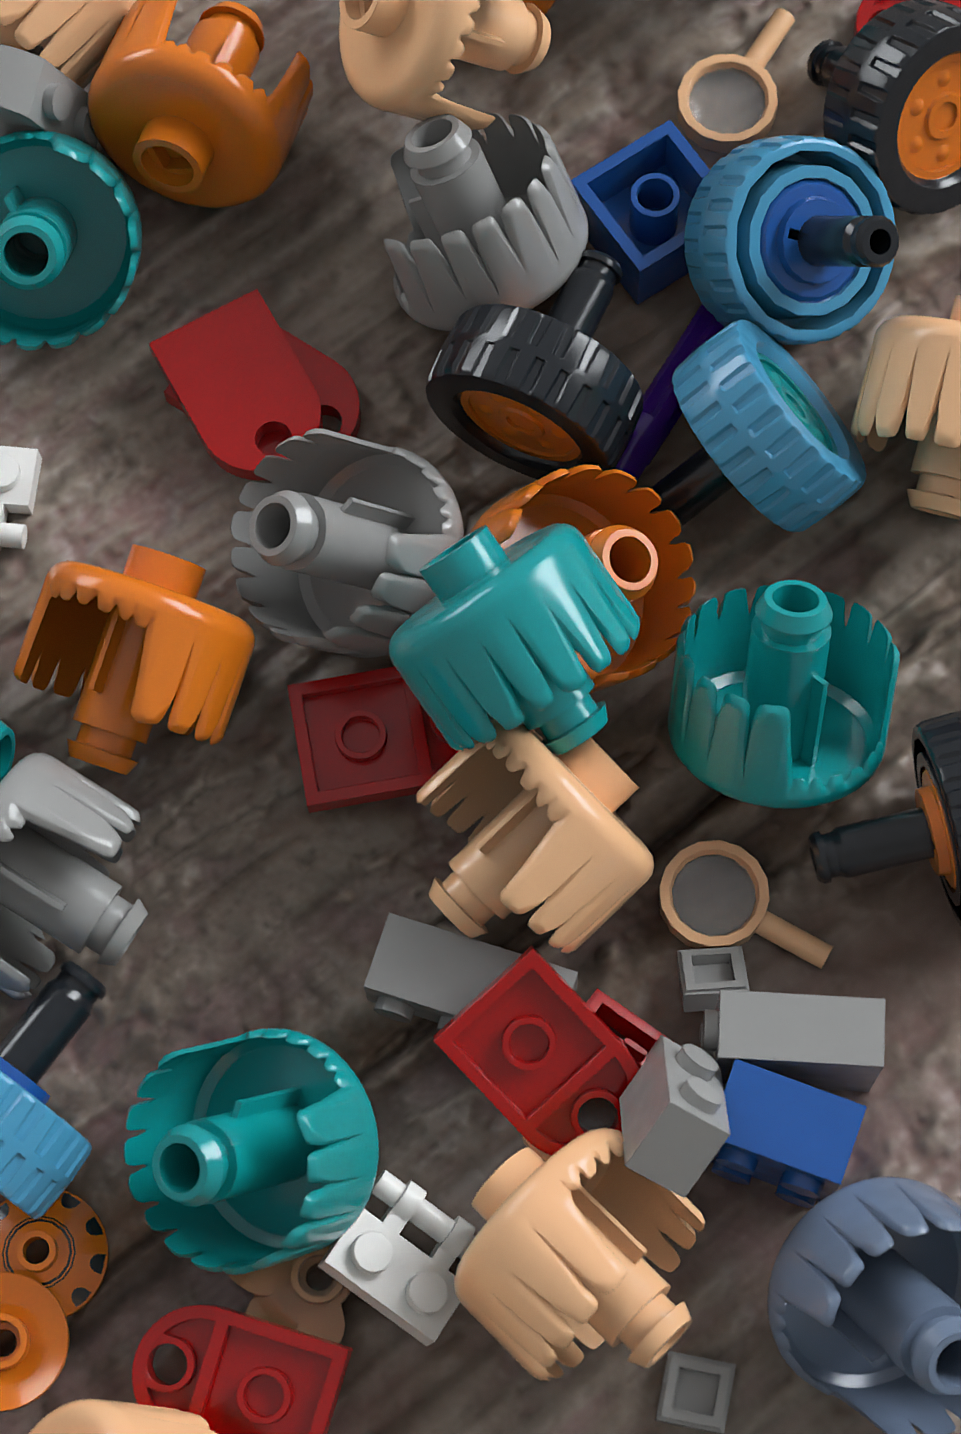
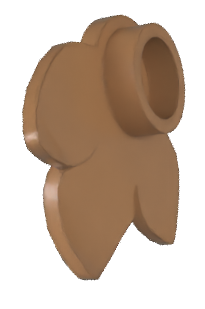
[228,1244,351,1344]

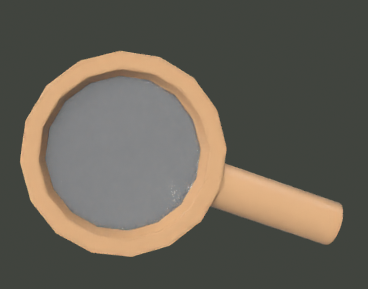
[677,8,795,153]
[658,840,833,969]

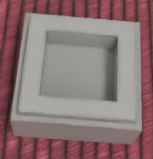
[677,946,750,1012]
[655,1351,736,1434]

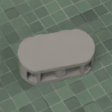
[0,44,98,149]

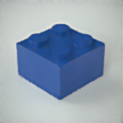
[571,119,710,305]
[711,1059,867,1208]

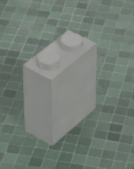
[699,990,885,1092]

